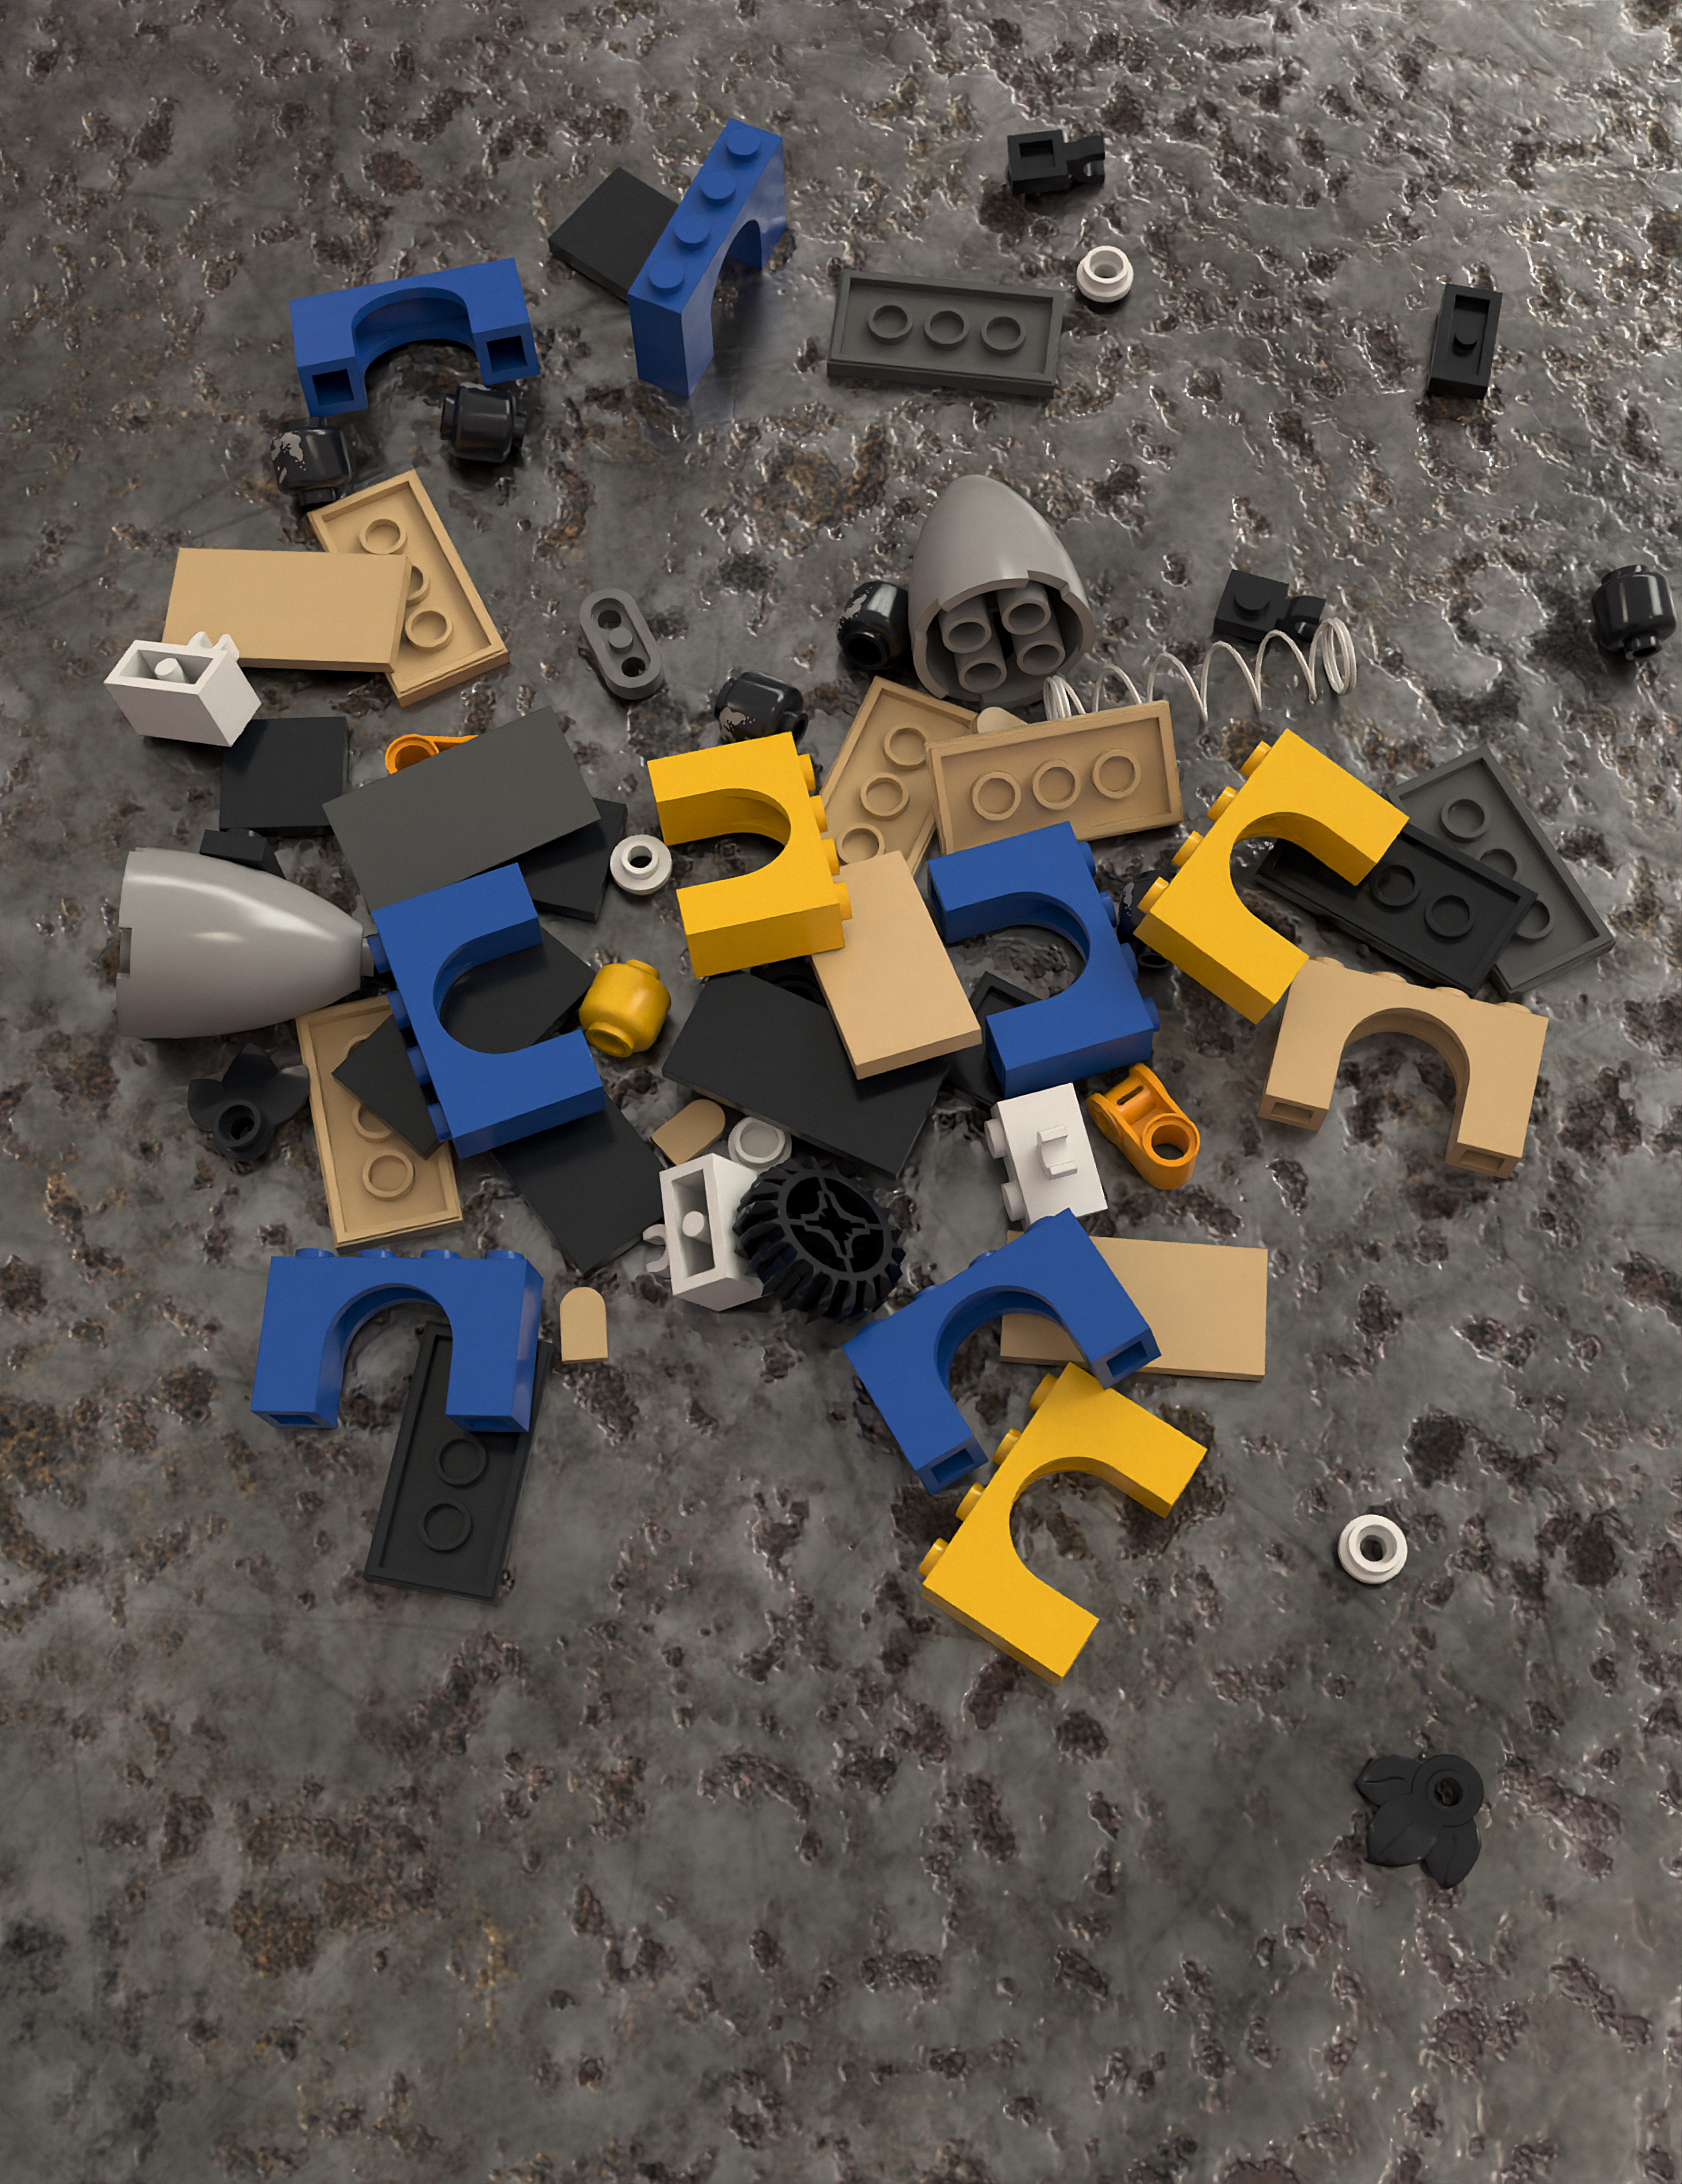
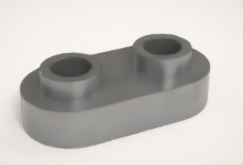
[579,588,664,700]

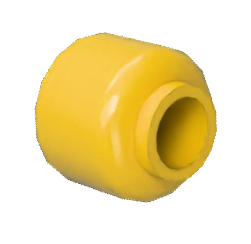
[578,960,671,1058]

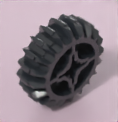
[732,1156,906,1329]

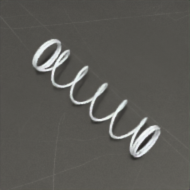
[1043,617,1357,724]

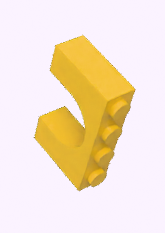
[1133,728,1409,1025]
[647,731,853,979]
[918,1362,1208,1688]

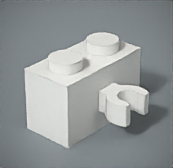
[103,631,261,747]
[984,1083,1108,1231]
[643,1153,769,1311]

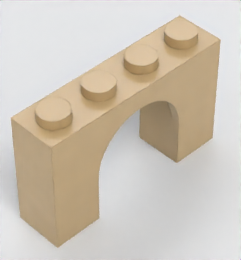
[1257,956,1549,1179]

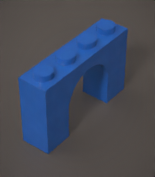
[627,118,786,398]
[289,257,541,417]
[927,821,1160,1100]
[366,863,606,1160]
[841,1207,1161,1496]
[250,1248,544,1432]

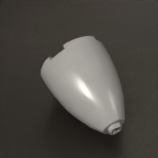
[908,474,1095,711]
[116,847,375,1039]

